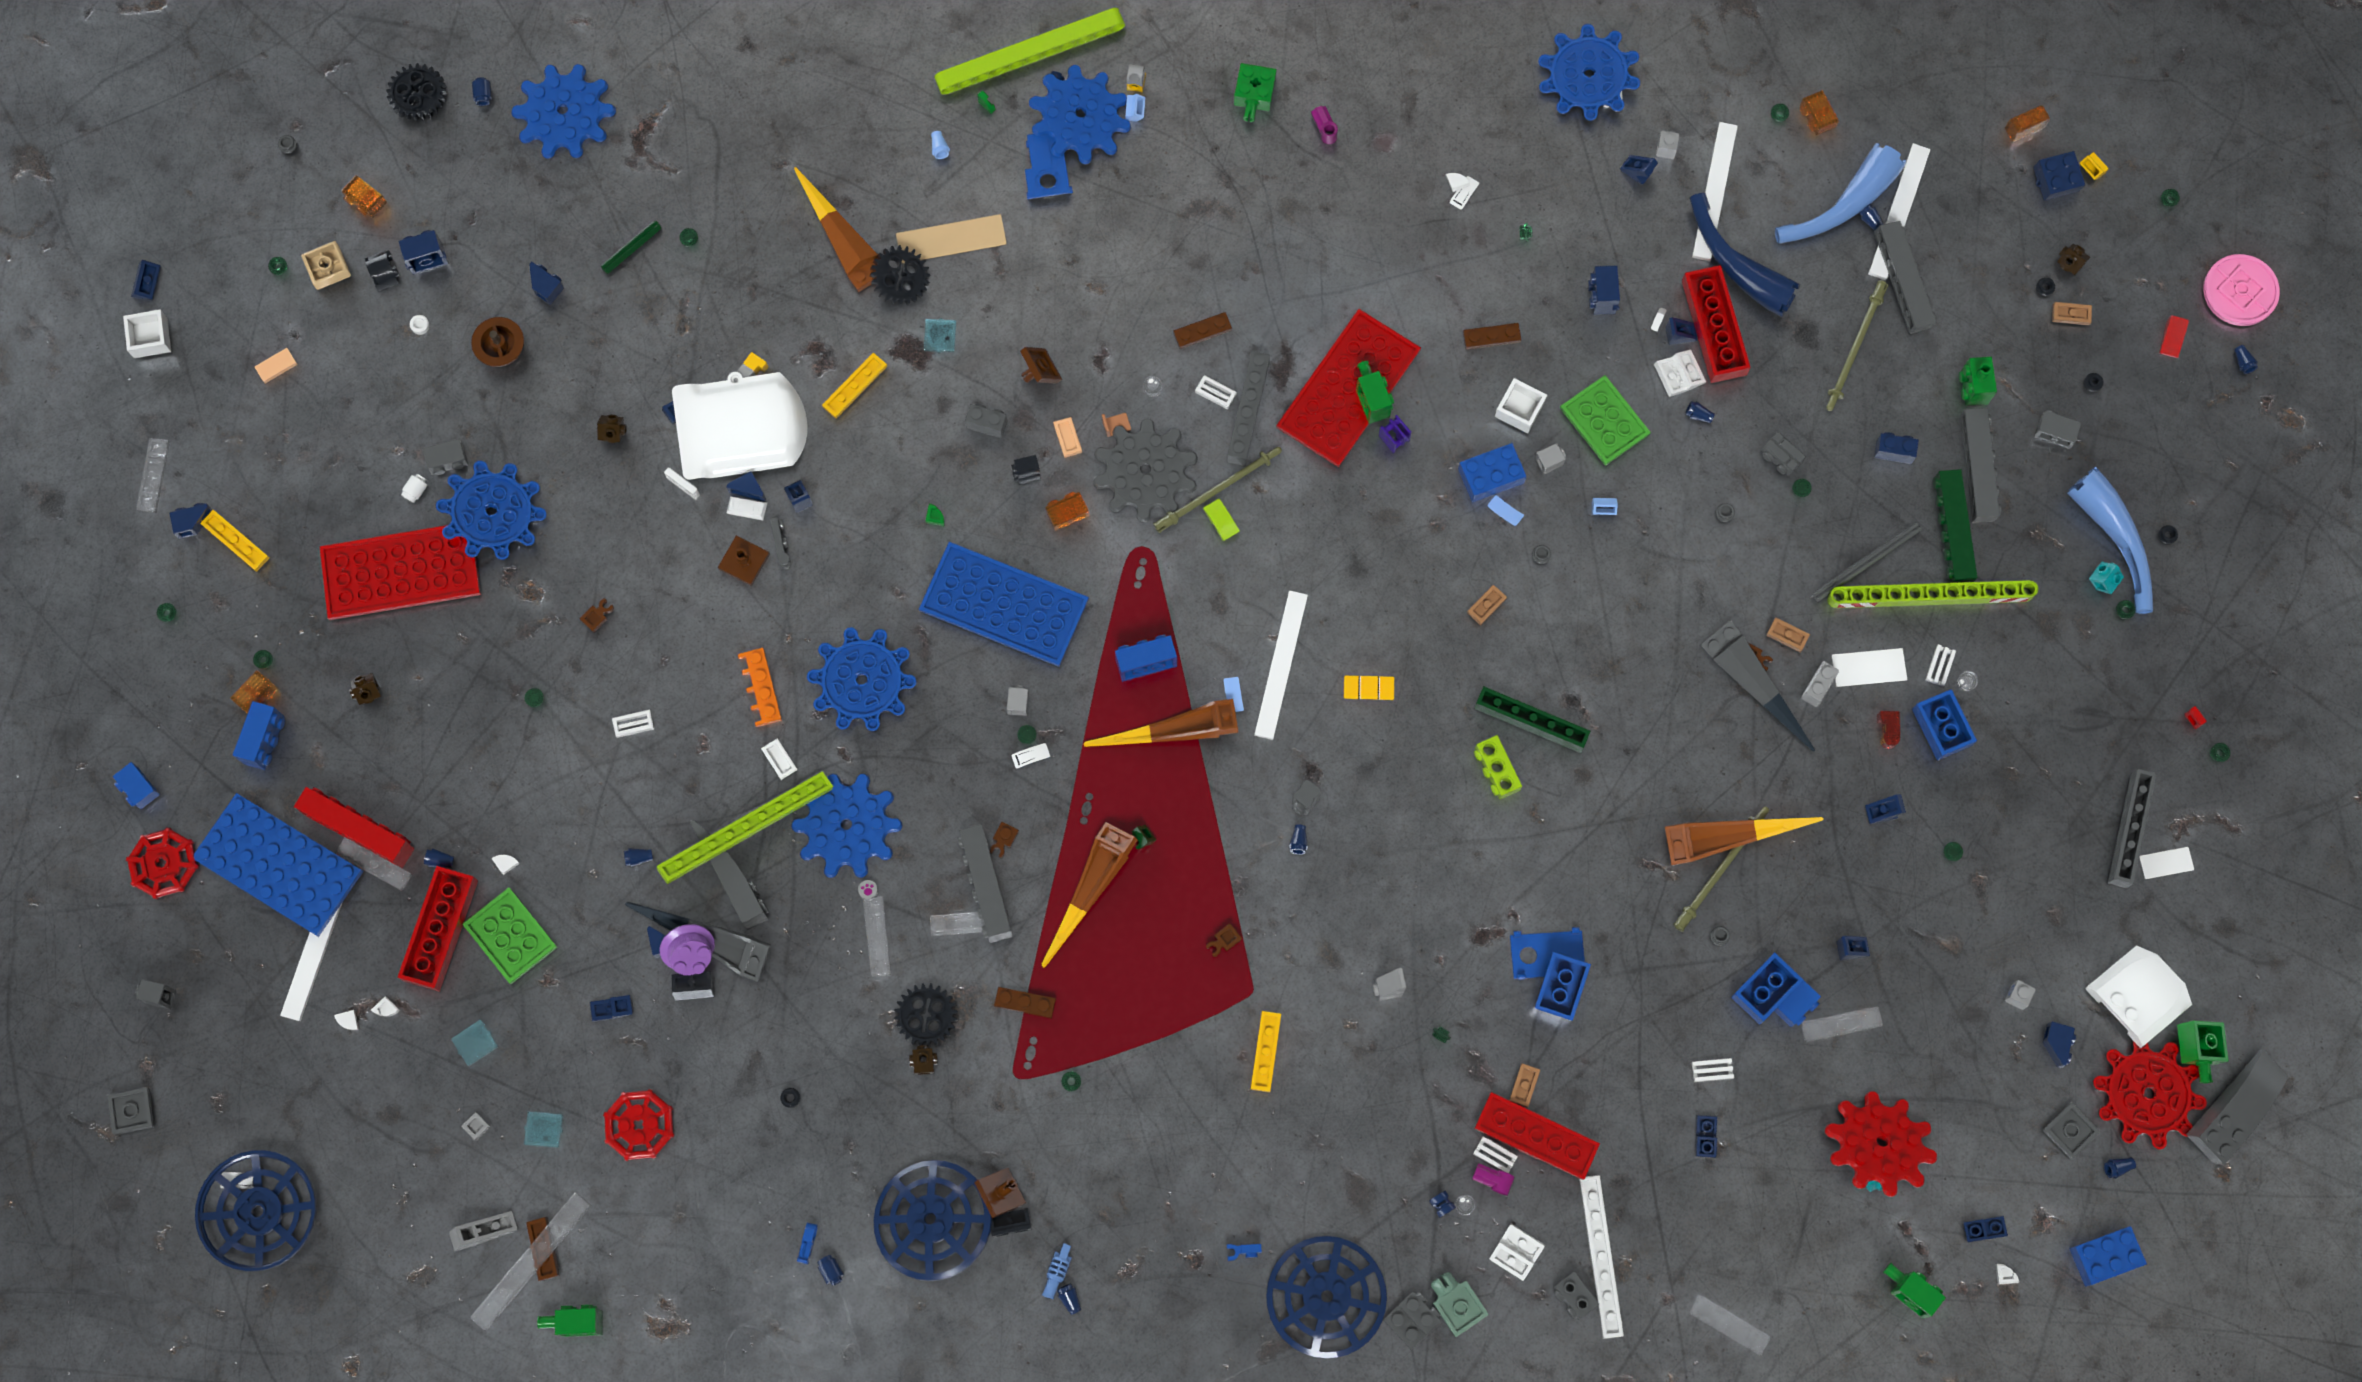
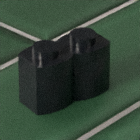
[1011,454,1041,485]

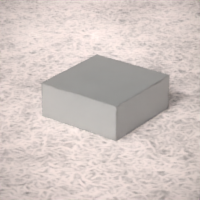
[461,1112,490,1141]

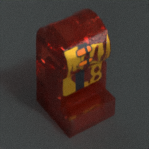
[1877,711,1900,749]

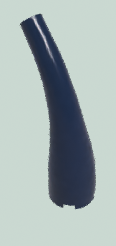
[1690,192,1800,317]

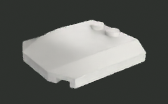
[2085,945,2192,1048]

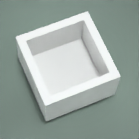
[123,309,171,358]
[1495,378,1547,433]

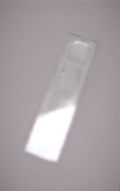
[136,438,170,513]
[335,837,412,891]
[863,897,891,977]
[930,910,1009,936]
[1801,1007,1883,1042]
[1690,1296,1771,1356]

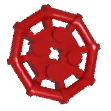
[126,827,199,899]
[603,1089,675,1161]

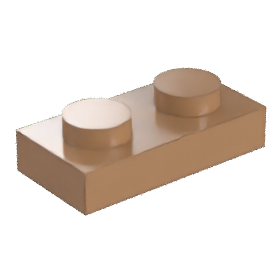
[2052,302,2092,325]
[1467,585,1507,625]
[1766,617,1810,653]
[1509,1063,1540,1108]

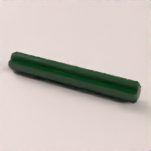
[601,220,661,274]

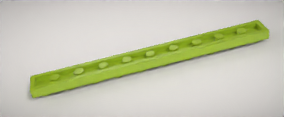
[657,771,833,884]

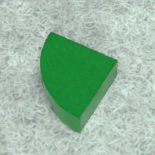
[977,91,996,114]
[925,503,945,526]

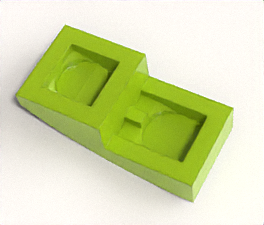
[1203,498,1240,541]

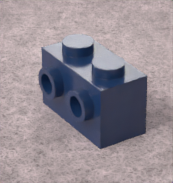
[1874,432,1919,464]

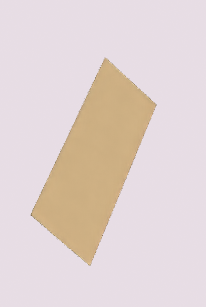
[896,214,1007,264]

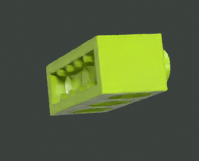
[1474,735,1522,800]

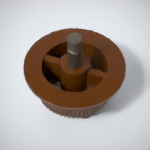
[471,317,524,367]

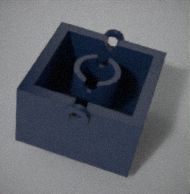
[2033,151,2085,201]
[398,230,448,275]
[1588,265,1620,315]

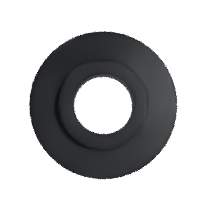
[2036,278,2055,296]
[2084,373,2104,391]
[2158,525,2178,544]
[780,1088,800,1108]

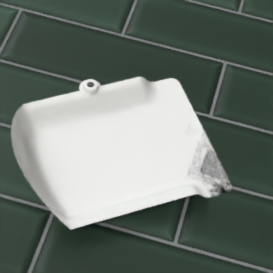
[672,372,808,480]

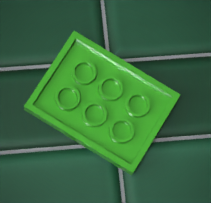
[1560,375,1651,466]
[462,888,558,984]

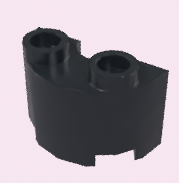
[365,250,399,292]

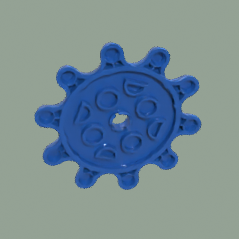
[1538,24,1640,121]
[511,64,616,159]
[1029,65,1131,164]
[436,461,547,560]
[807,627,917,731]
[791,773,903,878]

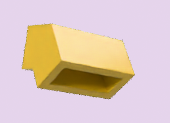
[2080,152,2109,180]

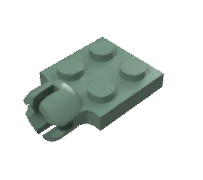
[1431,1272,1489,1337]

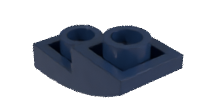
[1696,1115,1717,1158]
[1963,1216,2008,1243]

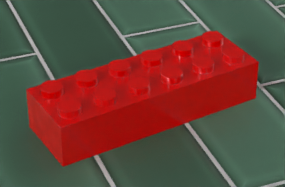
[1682,265,1751,383]
[294,787,414,869]
[397,866,478,992]

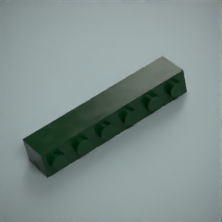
[1933,469,1978,583]
[1474,686,1591,753]

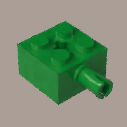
[1234,63,1277,122]
[1959,356,1997,406]
[1356,361,1394,424]
[2177,1020,2229,1084]
[1883,1263,1946,1319]
[537,1305,603,1337]

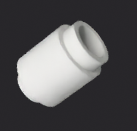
[401,474,428,503]

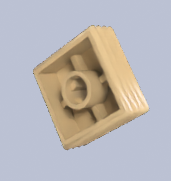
[301,241,351,290]

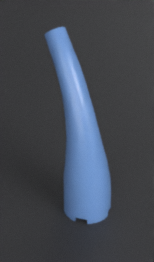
[1775,143,1906,244]
[2067,467,2153,614]

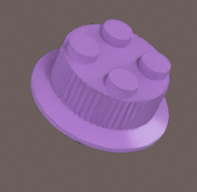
[660,924,715,975]

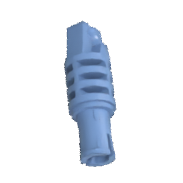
[1042,1243,1072,1300]

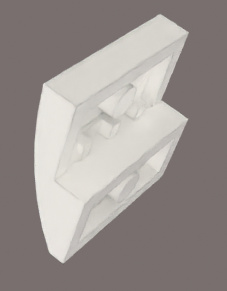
[1654,349,1706,397]
[1489,1223,1545,1281]

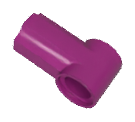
[1311,105,1338,145]
[1472,1163,1515,1196]

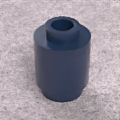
[472,77,492,106]
[817,1255,844,1286]

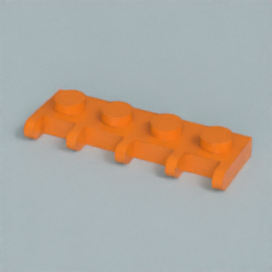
[738,648,782,727]

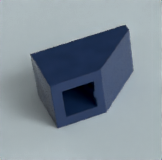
[529,261,564,305]
[169,503,212,539]
[2042,1021,2076,1068]

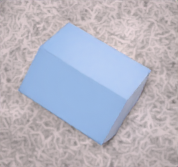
[1125,94,1145,121]
[1592,498,1618,515]

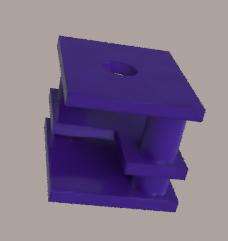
[1379,415,1412,454]

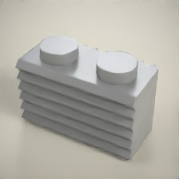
[1801,661,1839,707]

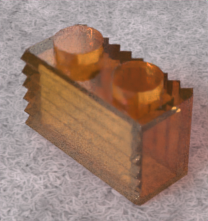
[1800,90,1839,135]
[2005,105,2050,142]
[341,175,387,218]
[1045,492,1090,531]
[230,670,277,714]

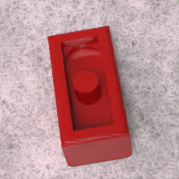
[2159,315,2189,358]

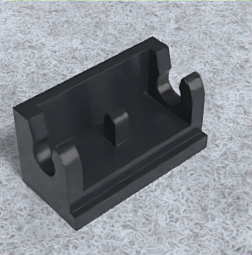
[672,971,714,1001]
[991,1208,1032,1238]

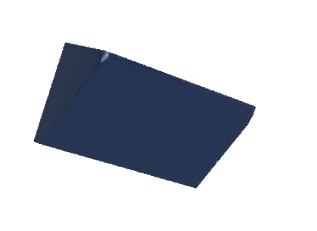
[131,260,161,300]

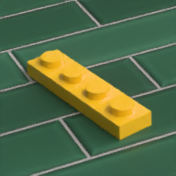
[822,353,887,419]
[200,510,269,572]
[1251,1011,1281,1093]

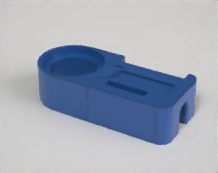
[797,1223,818,1265]

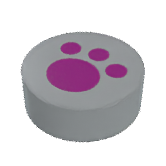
[858,880,878,900]

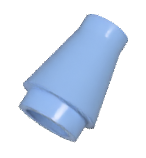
[931,131,950,159]

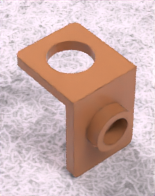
[1102,413,1131,437]

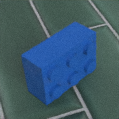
[1458,443,1527,503]
[1115,635,1177,682]
[1912,689,1977,761]
[233,701,285,770]
[1535,951,1591,1021]
[1731,953,1803,1025]
[2069,1226,2147,1287]

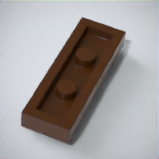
[1173,312,1232,349]
[1463,323,1521,350]
[994,987,1056,1019]
[526,1217,560,1281]

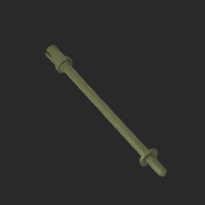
[1826,280,1889,411]
[1153,447,1282,534]
[1673,806,1769,932]

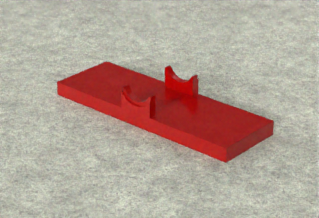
[1474,1092,1600,1180]

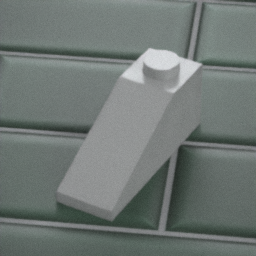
[1373,968,1406,1001]
[449,1211,518,1251]

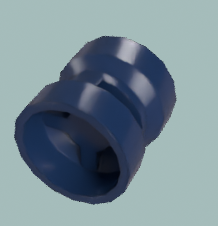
[1429,1190,1456,1218]

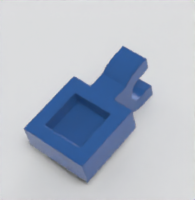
[1227,1244,1262,1261]

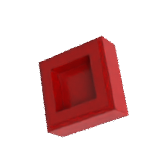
[2184,706,2207,729]

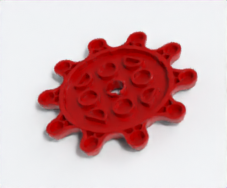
[2093,1041,2207,1150]
[1825,1091,1937,1197]

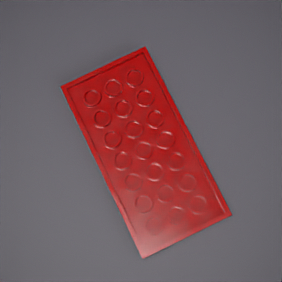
[1276,309,1421,468]
[319,525,481,620]

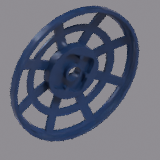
[195,1150,317,1271]
[874,1160,992,1281]
[1266,1236,1387,1359]

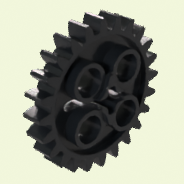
[386,63,447,121]
[869,245,930,306]
[894,983,958,1048]

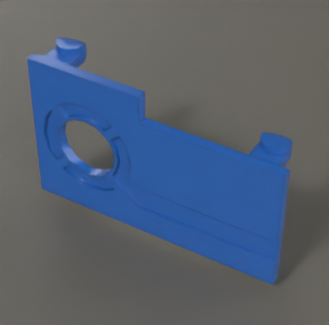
[1025,134,1073,200]
[1510,927,1585,980]

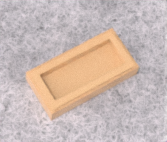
[255,348,298,384]
[1053,417,1082,458]

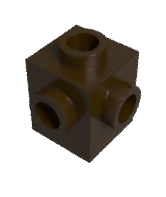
[2057,244,2090,275]
[597,414,627,443]
[349,672,381,705]
[909,1045,938,1076]

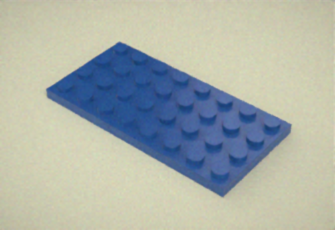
[919,542,1089,667]
[194,793,363,937]

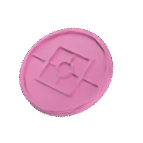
[2203,254,2280,326]

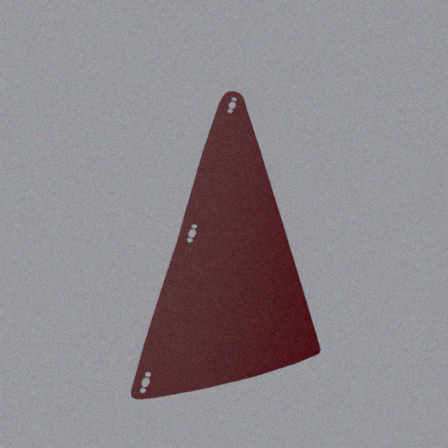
[1013,546,1254,1079]

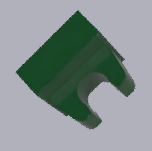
[1132,825,1156,849]

